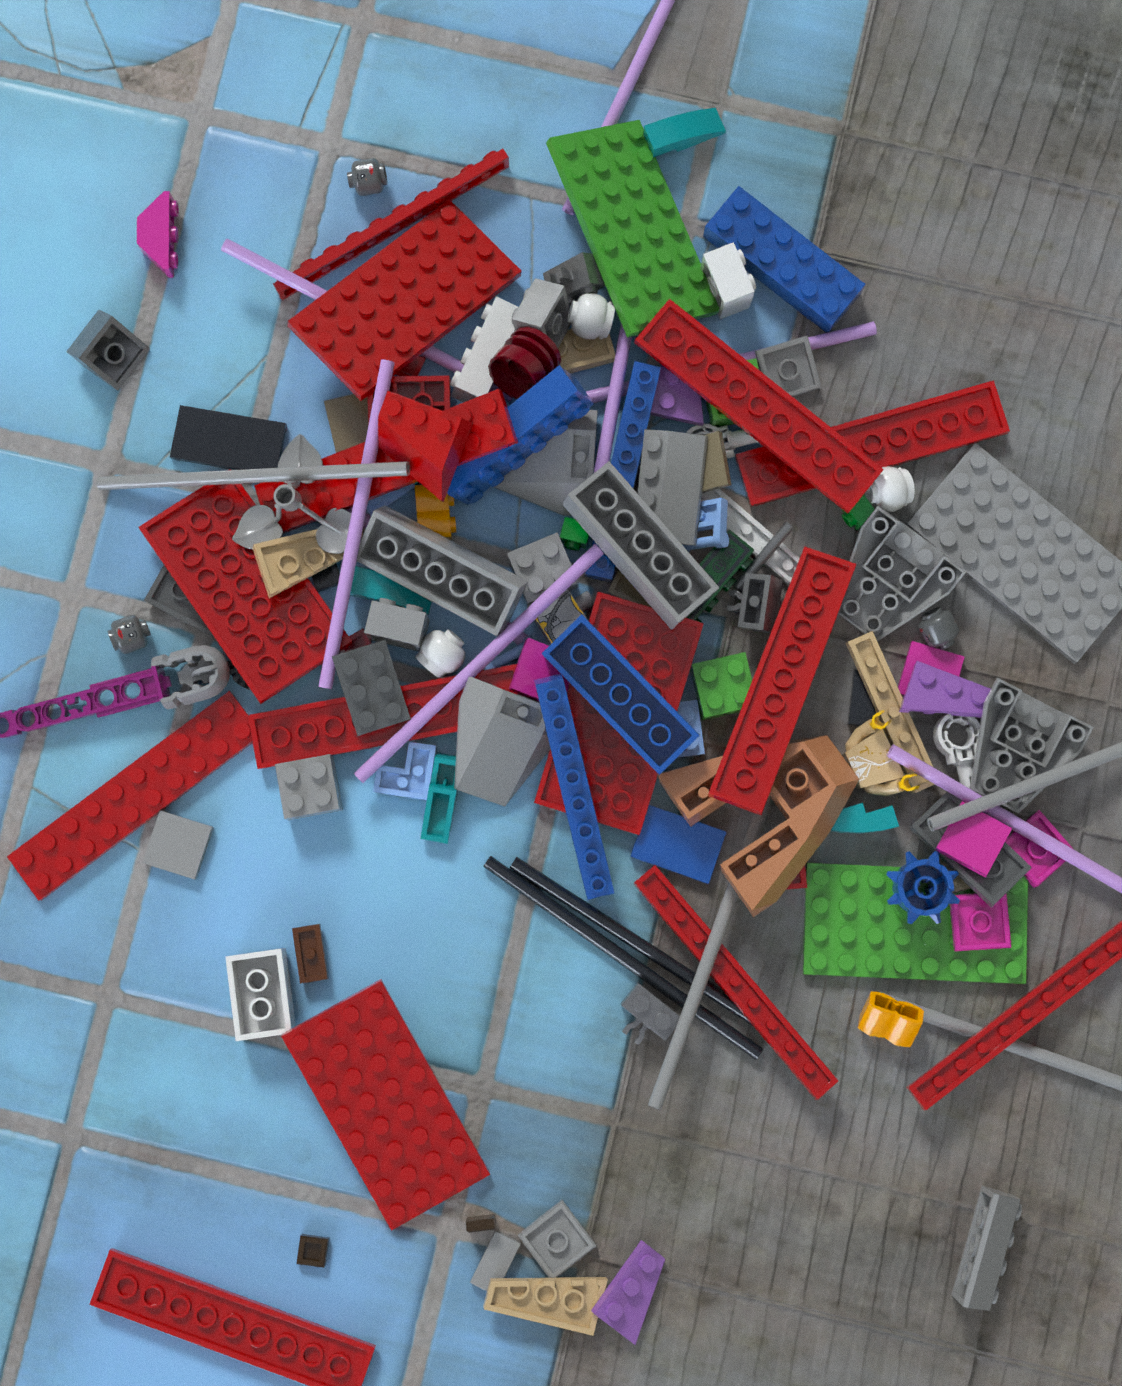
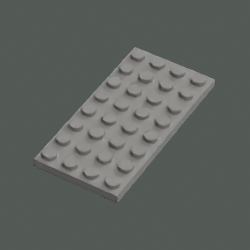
[906,443,1122,664]

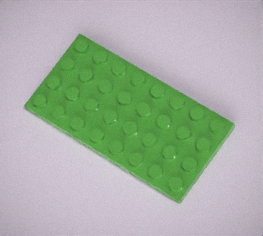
[546,120,720,338]
[802,863,1028,984]

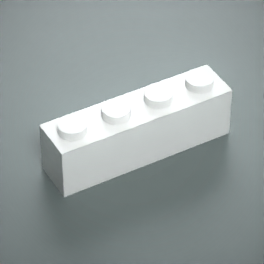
[450,296,518,403]

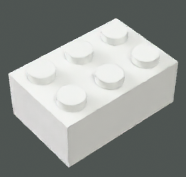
[225,948,296,1041]

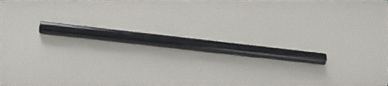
[483,856,763,1060]
[510,857,755,1028]

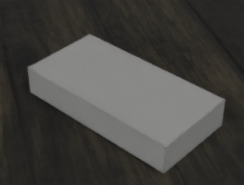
[470,1230,521,1291]

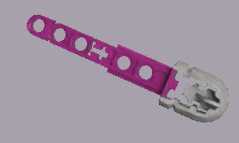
[0,645,230,738]

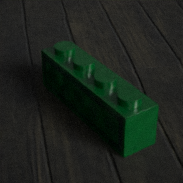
[686,529,754,622]

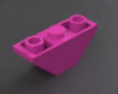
[137,191,179,278]

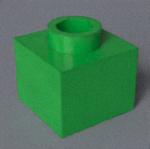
[841,495,875,531]
[560,517,589,551]

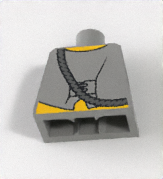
[527,589,595,645]

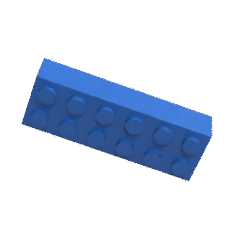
[703,186,865,333]
[447,365,594,505]
[541,614,700,775]

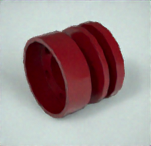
[488,326,561,399]

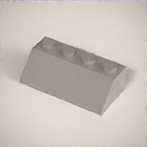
[638,429,708,546]
[951,1185,1022,1311]

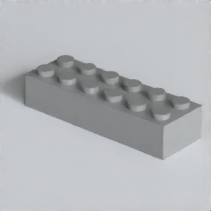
[562,461,719,630]
[357,505,528,636]

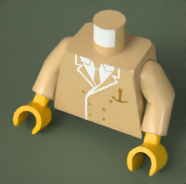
[842,710,920,796]

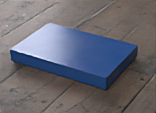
[630,805,726,884]

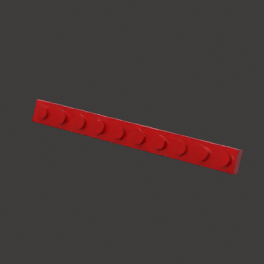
[273,149,509,301]
[633,865,838,1100]
[906,920,1122,1111]

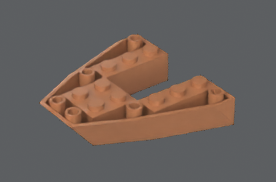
[657,735,859,917]

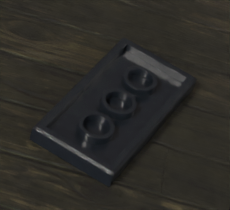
[170,405,287,470]

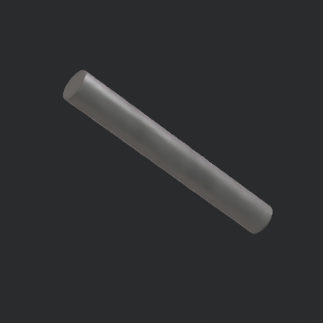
[734,521,794,591]

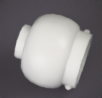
[567,293,615,339]
[864,466,915,513]
[415,629,465,678]

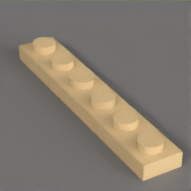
[846,631,934,793]

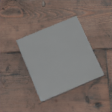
[755,336,822,397]
[142,810,214,880]
[518,1199,597,1278]

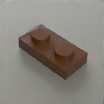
[292,924,329,984]

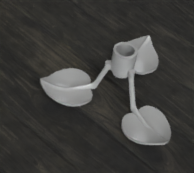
[232,434,362,554]

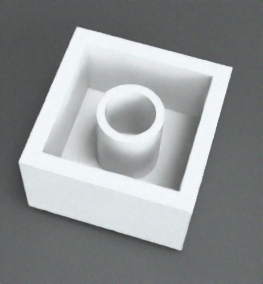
[700,242,756,320]

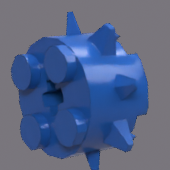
[886,851,960,924]

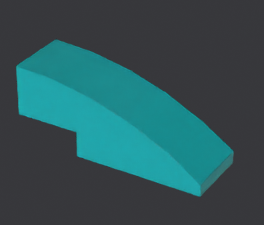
[643,108,726,158]
[350,566,432,615]
[420,752,458,844]
[831,803,899,834]

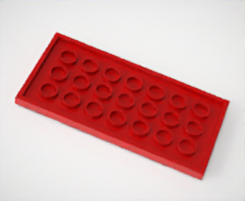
[287,199,522,401]
[138,469,353,704]
[534,592,704,835]
[281,979,490,1231]

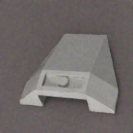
[494,410,598,516]
[838,506,966,641]
[454,676,550,806]
[969,678,1094,813]

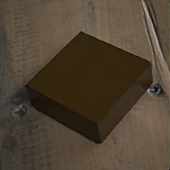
[466,1214,496,1233]
[296,1234,329,1268]

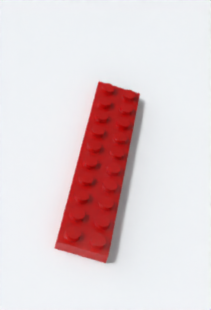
[634,299,884,513]
[735,380,1010,508]
[254,389,518,534]
[708,546,856,816]
[248,664,524,769]
[7,691,253,901]
[89,1248,376,1386]

